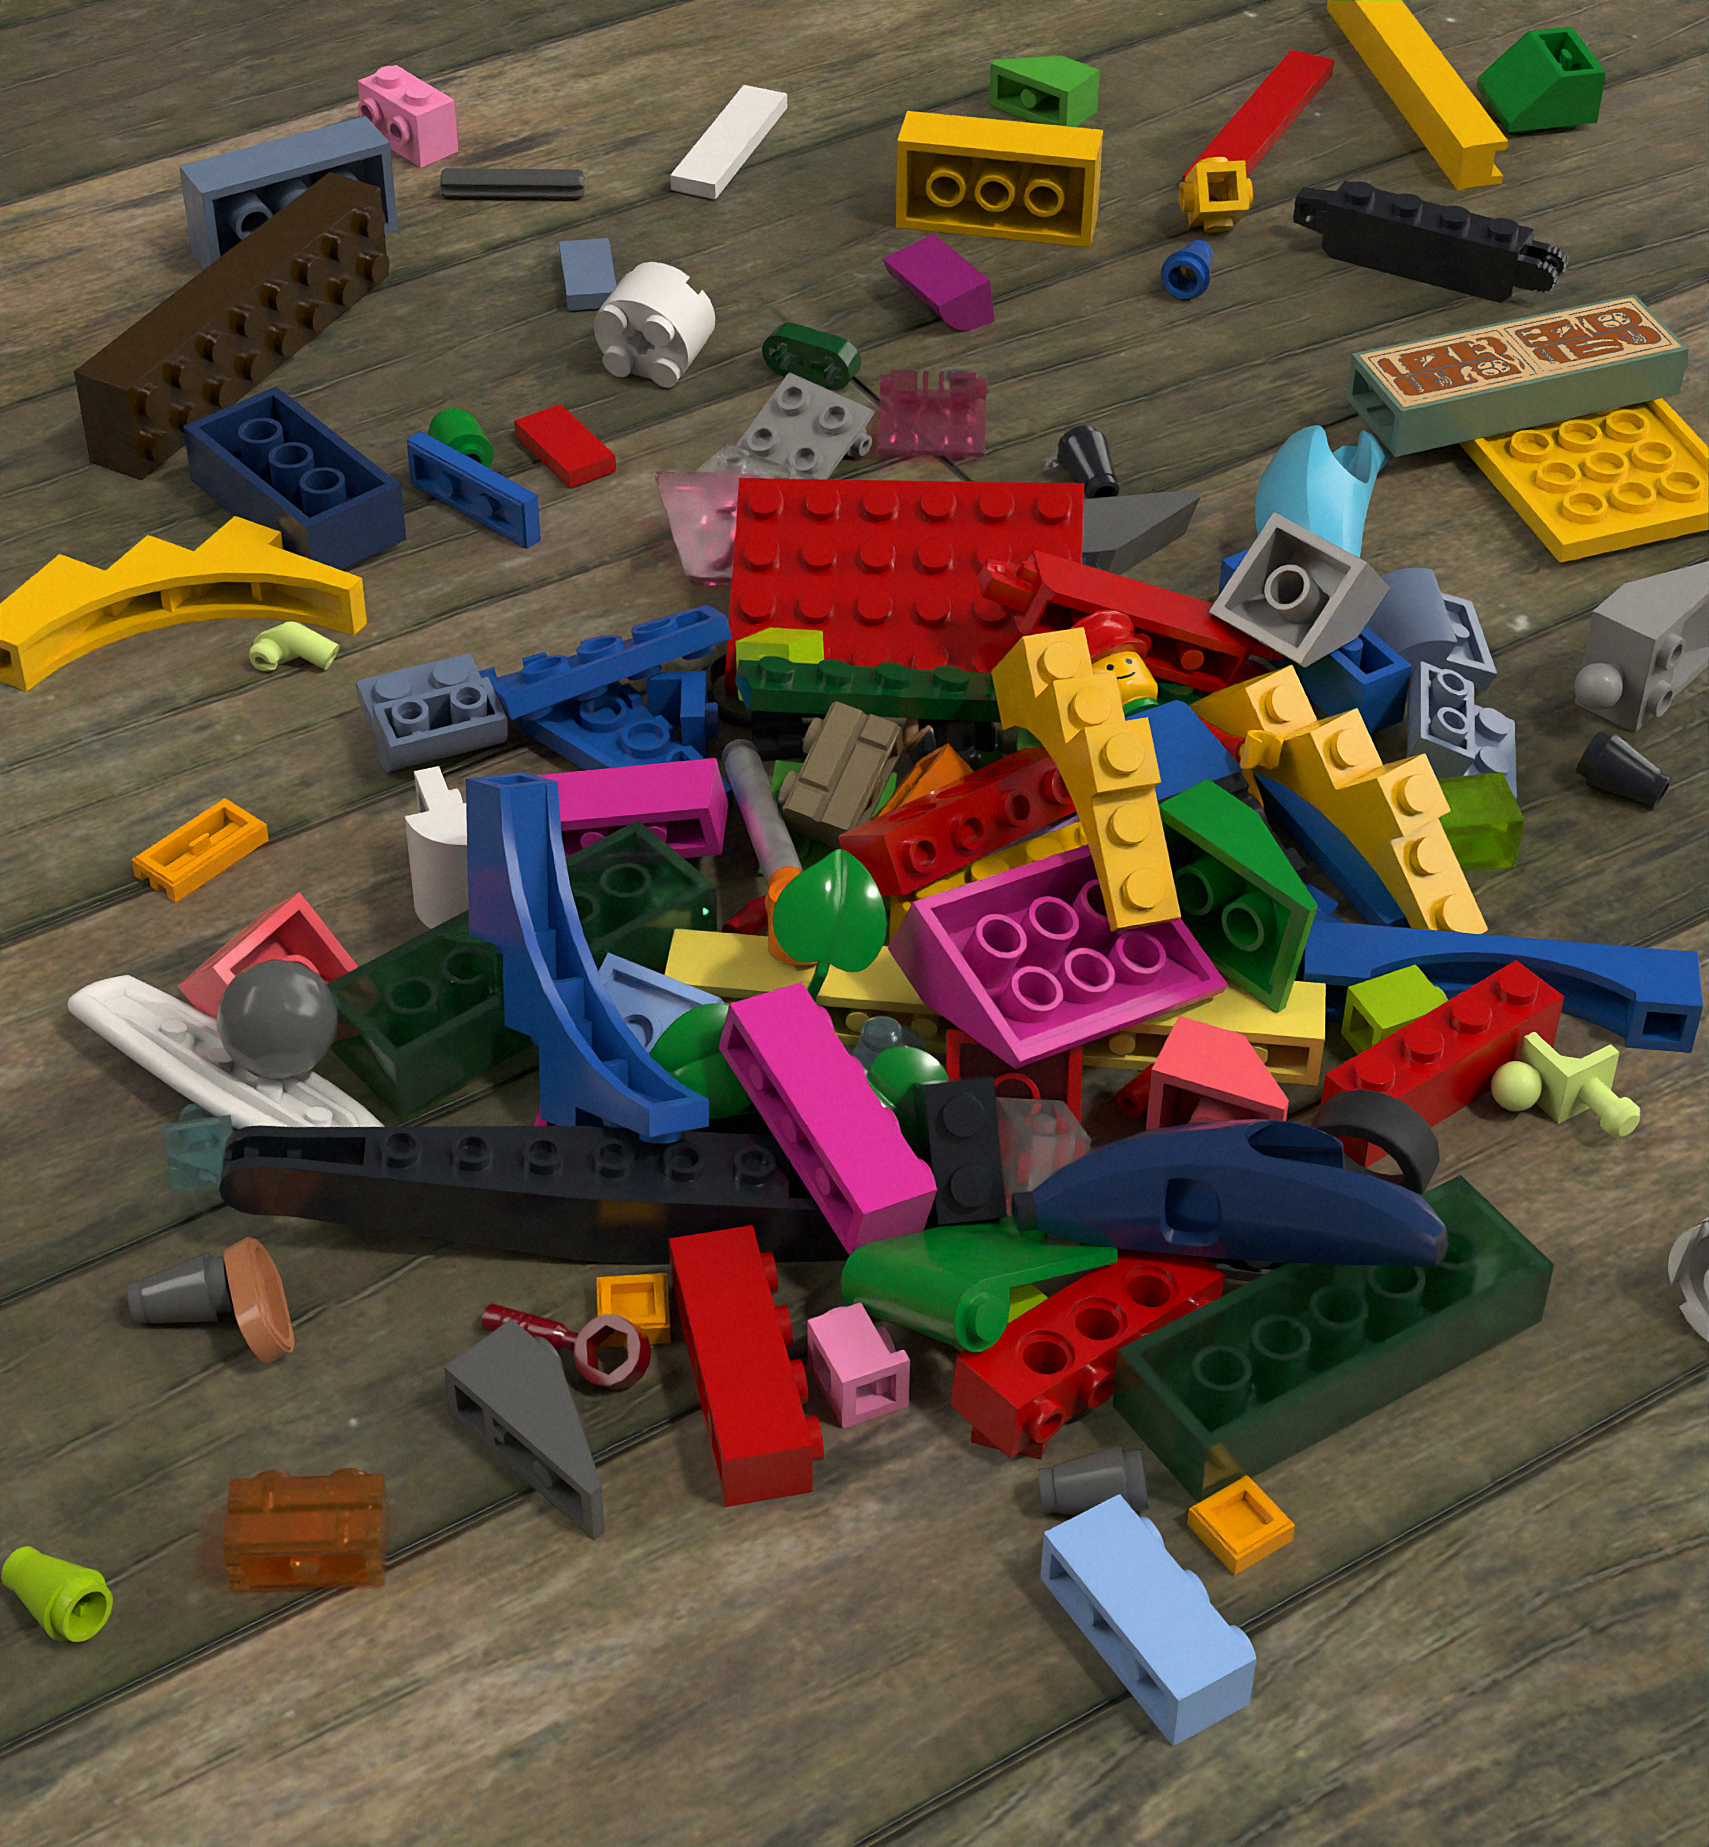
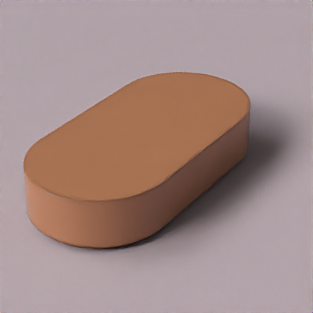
[223,1237,295,1364]

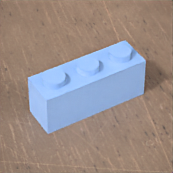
[1040,1494,1257,1746]

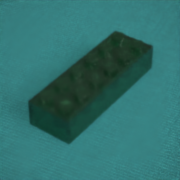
[326,820,718,1119]
[1112,1175,1554,1503]

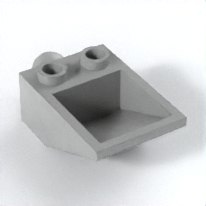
[1574,561,1709,733]

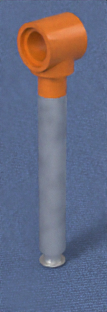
[722,739,818,965]

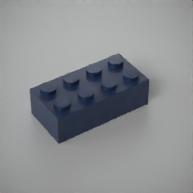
[183,386,406,570]

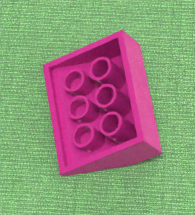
[888,845,1228,1069]

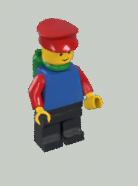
[1070,610,1307,879]

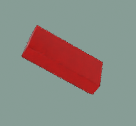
[514,404,616,488]

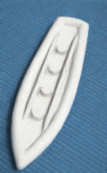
[67,975,385,1130]

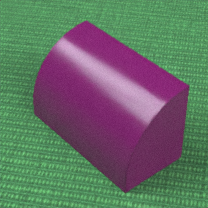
[883,234,995,331]

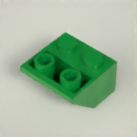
[1476,27,1606,134]

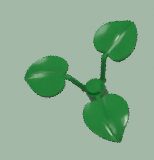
[649,849,949,1157]

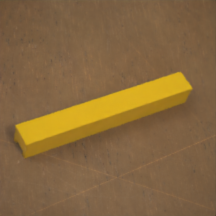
[1327,0,1508,191]

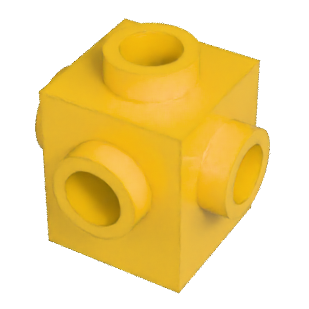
[1179,157,1253,233]

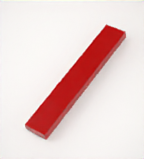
[1182,49,1334,201]

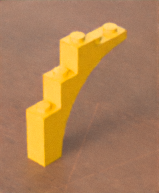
[0,516,367,692]
[991,627,1181,932]
[1188,665,1488,934]

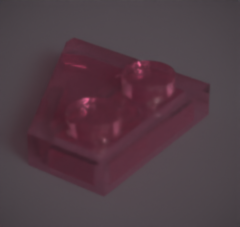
[655,471,760,586]

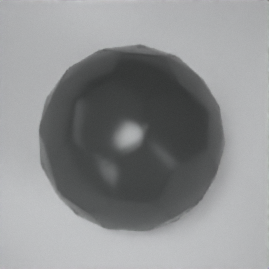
[216,959,338,1080]

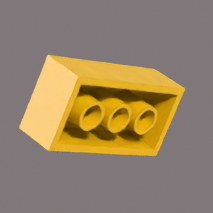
[896,111,1103,248]

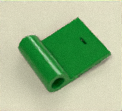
[840,1215,1117,1352]

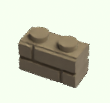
[778,701,903,849]

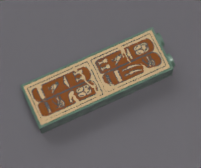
[1346,294,1689,457]

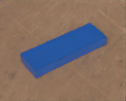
[407,431,541,549]

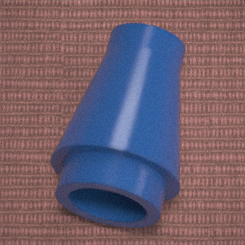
[1161,240,1213,299]

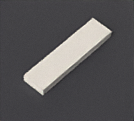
[670,85,787,200]

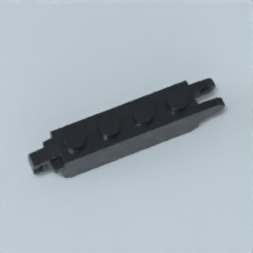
[1293,180,1568,303]

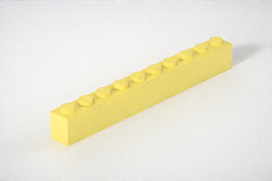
[664,929,1326,1086]

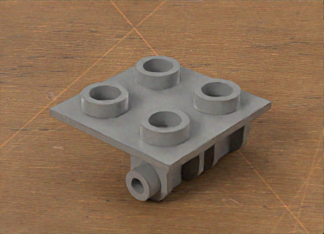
[729,372,875,479]

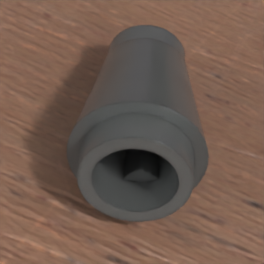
[128,1252,234,1325]
[1038,1444,1149,1515]

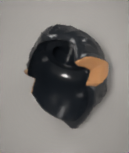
[902,718,1004,772]

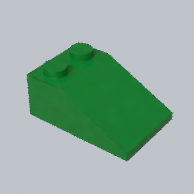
[1158,778,1318,1013]

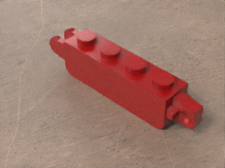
[977,549,1284,693]

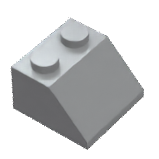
[1209,512,1390,668]

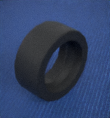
[1310,1089,1440,1197]

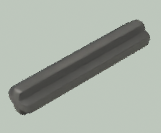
[440,168,585,199]

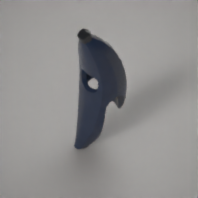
[1011,1119,1449,1268]

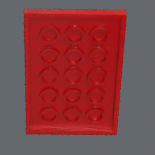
[724,478,1084,696]

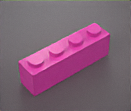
[536,758,729,869]
[719,982,937,1256]

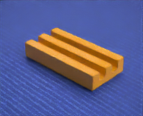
[131,798,269,903]

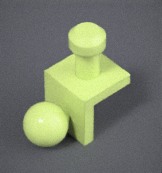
[1491,1032,1640,1137]

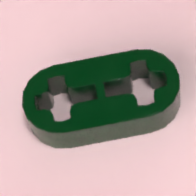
[762,323,862,391]

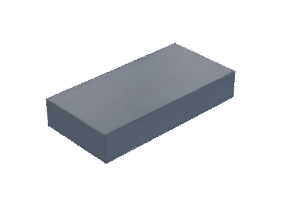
[559,238,617,311]

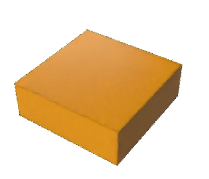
[596,1273,671,1348]
[1187,1475,1295,1576]

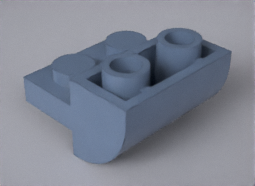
[1365,568,1497,691]
[356,653,507,772]
[1407,661,1517,814]

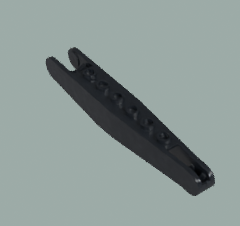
[219,1125,925,1265]

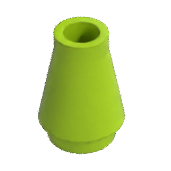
[1,1546,113,1642]

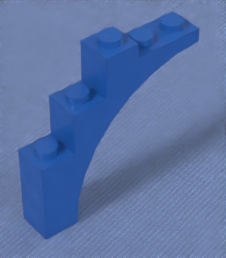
[466,772,709,1143]

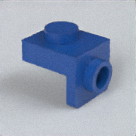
[646,671,719,759]

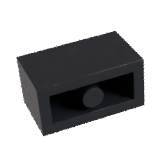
[913,1075,1008,1225]

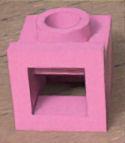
[807,1302,910,1429]

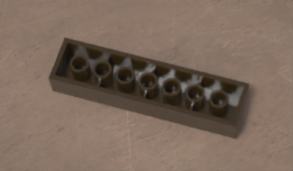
[74,172,390,481]

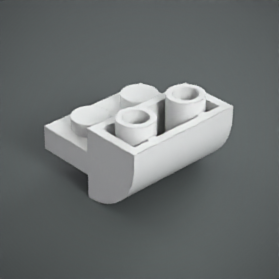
[405,766,478,940]

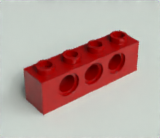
[838,747,1076,896]
[950,1249,1225,1458]

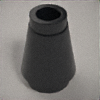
[1057,425,1120,499]
[1576,731,1672,809]

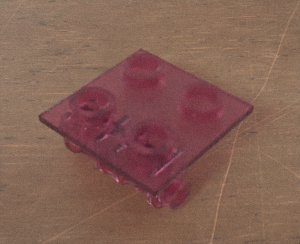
[877,369,987,459]

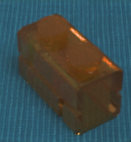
[223,1468,390,1590]

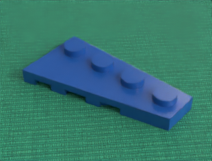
[479,605,732,721]
[519,680,734,810]

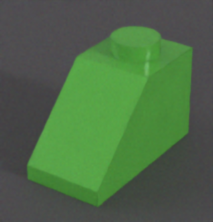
[989,56,1100,127]

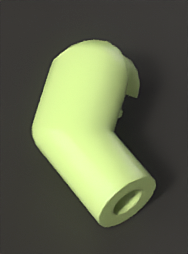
[249,621,339,672]

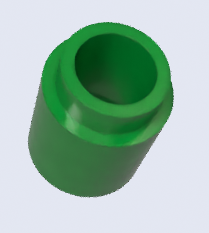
[428,408,494,468]

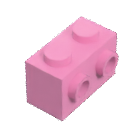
[358,65,459,168]

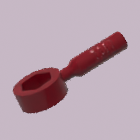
[482,1304,651,1390]

